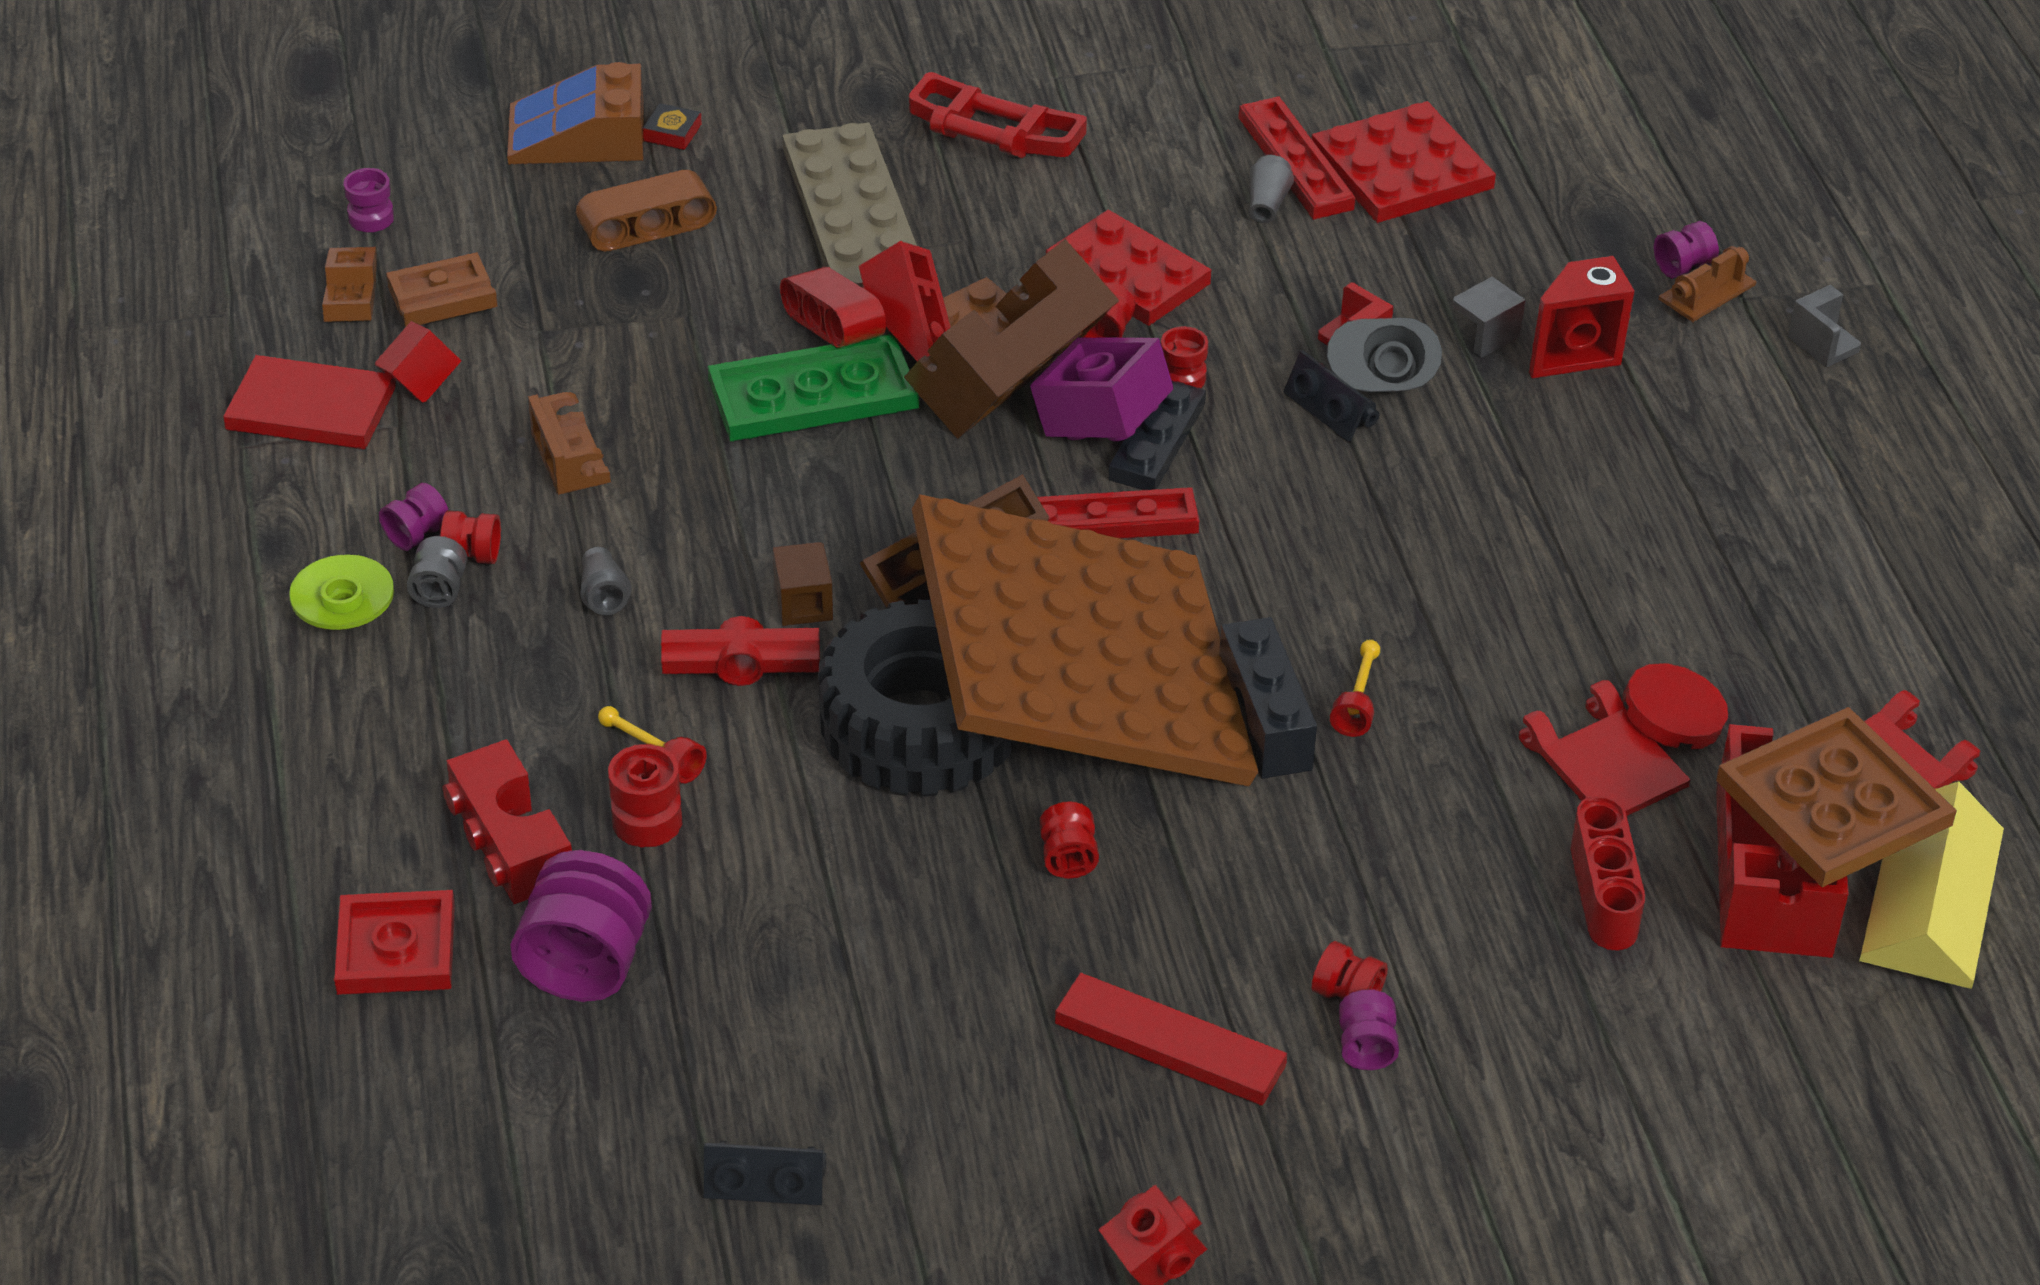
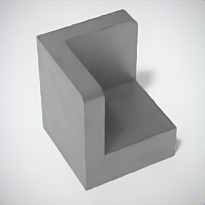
[1453,277,1525,357]
[1788,285,1861,368]

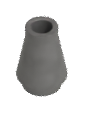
[1249,155,1294,223]
[580,547,631,615]

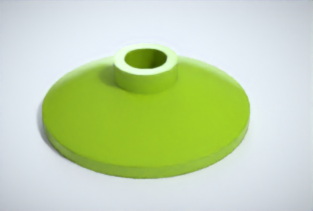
[289,555,394,630]

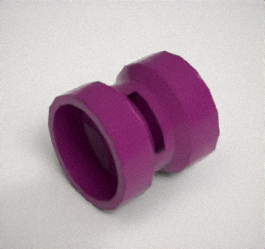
[343,168,394,232]
[1653,221,1719,278]
[379,482,449,551]
[1339,990,1399,1070]

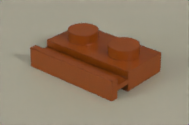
[386,252,498,327]

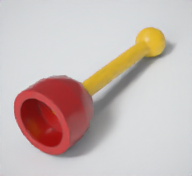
[1330,640,1380,737]
[598,706,707,784]

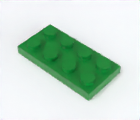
[708,334,919,442]

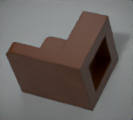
[772,542,833,626]

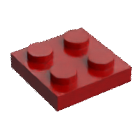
[334,890,455,995]

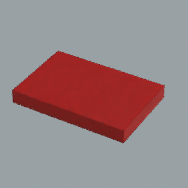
[223,355,396,449]

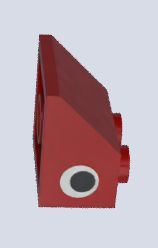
[1529,256,1634,378]

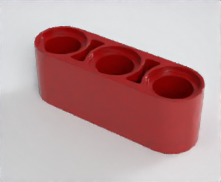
[780,266,886,348]
[1571,795,1645,951]

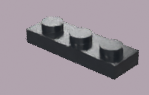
[1109,381,1206,490]

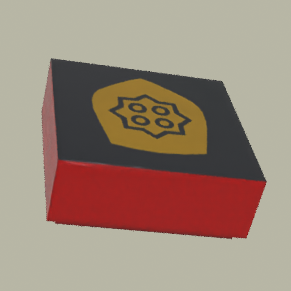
[643,103,702,150]

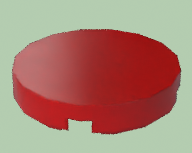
[1623,663,1728,749]

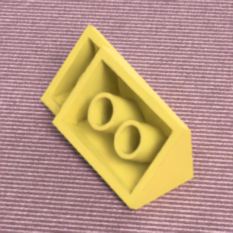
[1859,781,2004,989]

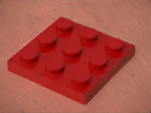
[1312,101,1496,223]

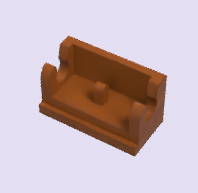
[528,392,611,495]

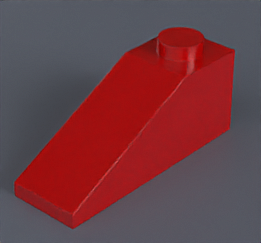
[858,241,951,362]

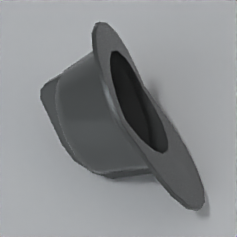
[1327,317,1442,393]

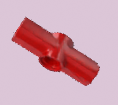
[661,616,820,686]

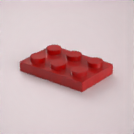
[1046,209,1211,326]

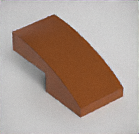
[322,247,377,322]

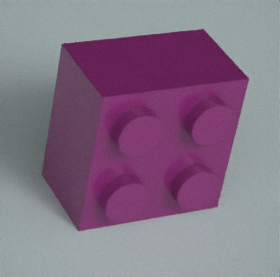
[1030,338,1174,441]

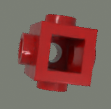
[1099,1184,1208,1285]

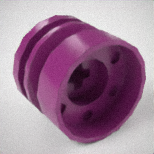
[510,850,652,1002]

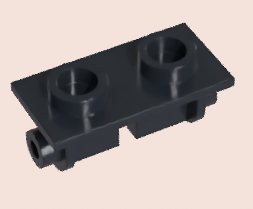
[1283,350,1380,442]
[703,1141,827,1205]

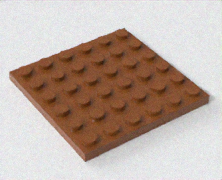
[912,494,1258,786]

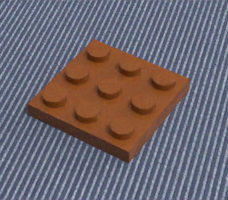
[1716,707,1957,887]

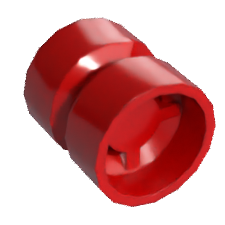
[608,744,682,848]

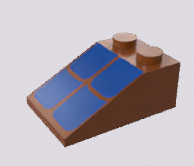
[507,62,644,164]

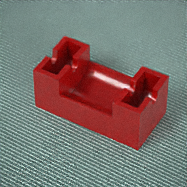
[1716,724,1849,958]

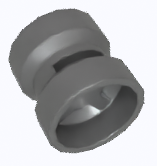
[407,536,467,608]

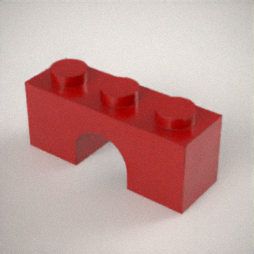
[443,739,572,904]

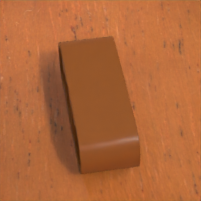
[576,170,717,251]

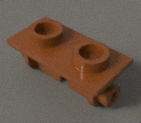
[1658,246,1757,322]

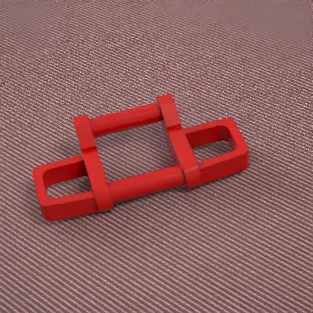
[909,72,1087,158]

